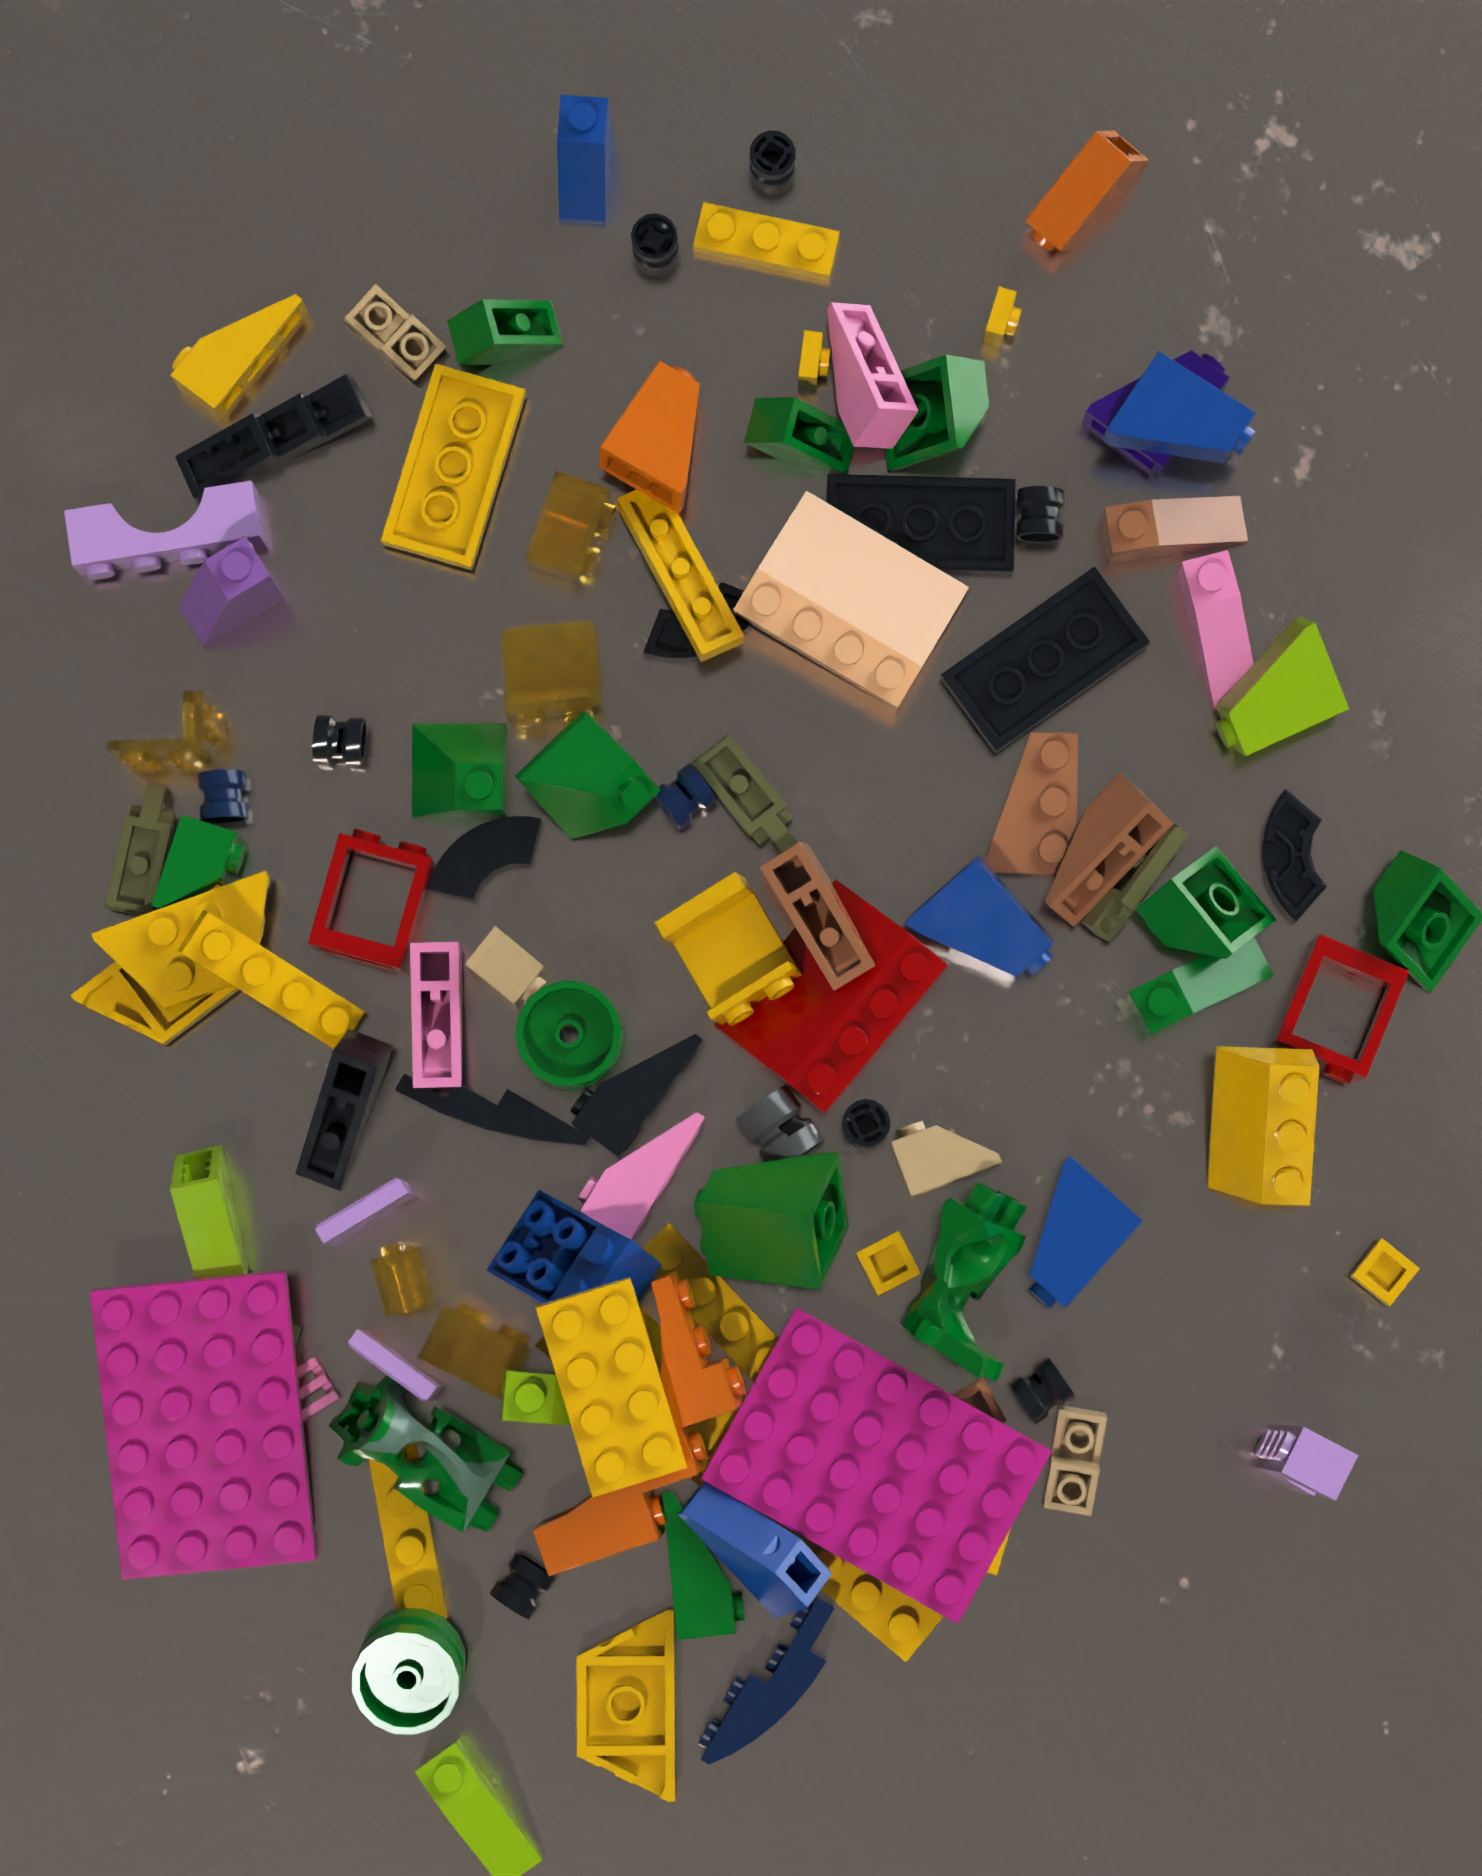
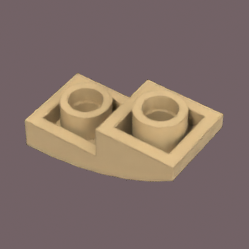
[343,284,447,381]
[1043,1405,1107,1516]

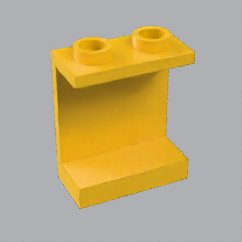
[654,872,803,1026]

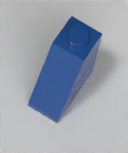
[557,95,613,225]
[1103,351,1256,463]
[904,855,1054,977]
[1026,1156,1143,1309]

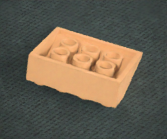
[733,491,969,710]

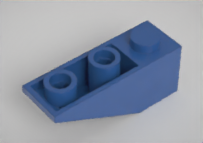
[678,1481,832,1618]

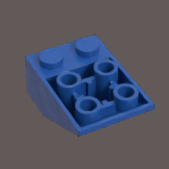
[486,1190,662,1304]

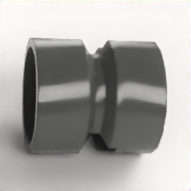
[736,1084,825,1162]

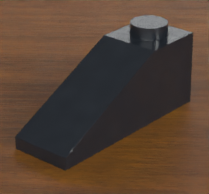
[295,1029,393,1191]
[570,1034,704,1159]

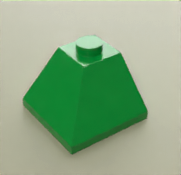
[885,355,989,471]
[515,710,661,839]
[412,723,507,819]
[1136,846,1277,959]
[1373,850,1482,993]

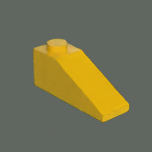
[170,294,308,420]

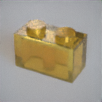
[525,471,617,587]
[371,1241,442,1318]
[418,1302,534,1400]

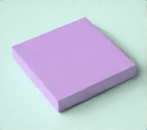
[315,1178,417,1247]
[347,1329,445,1402]

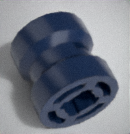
[654,763,718,830]
[198,769,248,824]

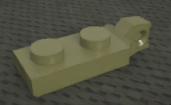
[691,734,798,854]
[105,783,175,916]
[1083,824,1188,942]

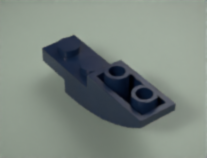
[698,1595,835,1765]

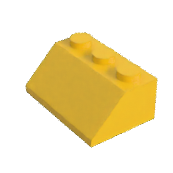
[1207,1046,1320,1206]

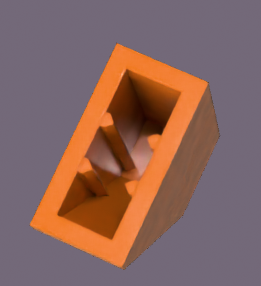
[1025,130,1149,252]
[599,361,700,514]

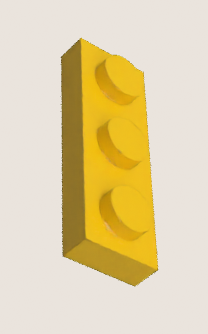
[693,202,840,281]

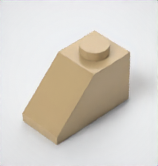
[465,926,547,1009]
[890,1121,1002,1198]

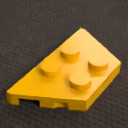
[91,871,270,1010]
[70,884,239,1046]
[576,1609,676,1802]

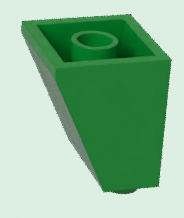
[694,1152,849,1290]

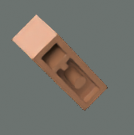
[1100,496,1248,565]
[1044,772,1174,927]
[759,842,876,991]

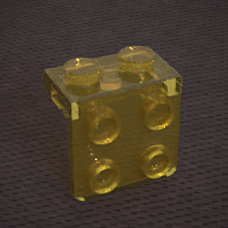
[501,621,603,727]
[107,691,226,773]

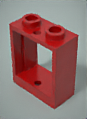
[308,829,436,973]
[1270,934,1409,1085]

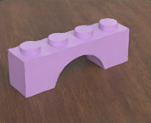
[64,480,266,580]
[1254,1424,1359,1501]

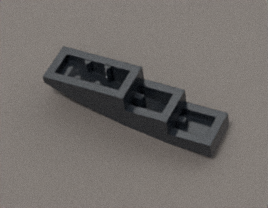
[175,374,373,499]
[395,1073,592,1148]

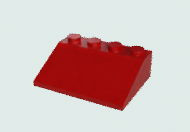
[714,879,948,1117]

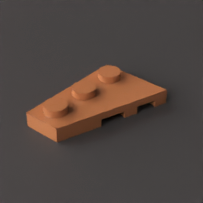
[984,732,1078,877]

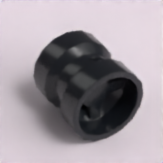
[750,131,796,190]
[631,213,679,272]
[1016,486,1064,543]
[312,715,367,766]
[841,1099,891,1150]
[1008,1358,1075,1425]
[489,1552,556,1620]

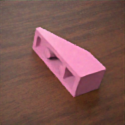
[827,302,918,449]
[1176,550,1254,708]
[410,942,463,1088]
[578,1112,706,1241]

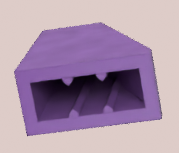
[179,536,285,647]

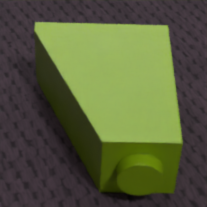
[1216,616,1349,756]
[170,1144,249,1279]

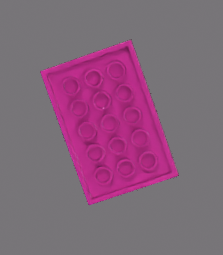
[90,1270,317,1580]
[701,1308,1052,1624]

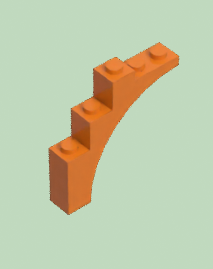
[533,1271,746,1576]

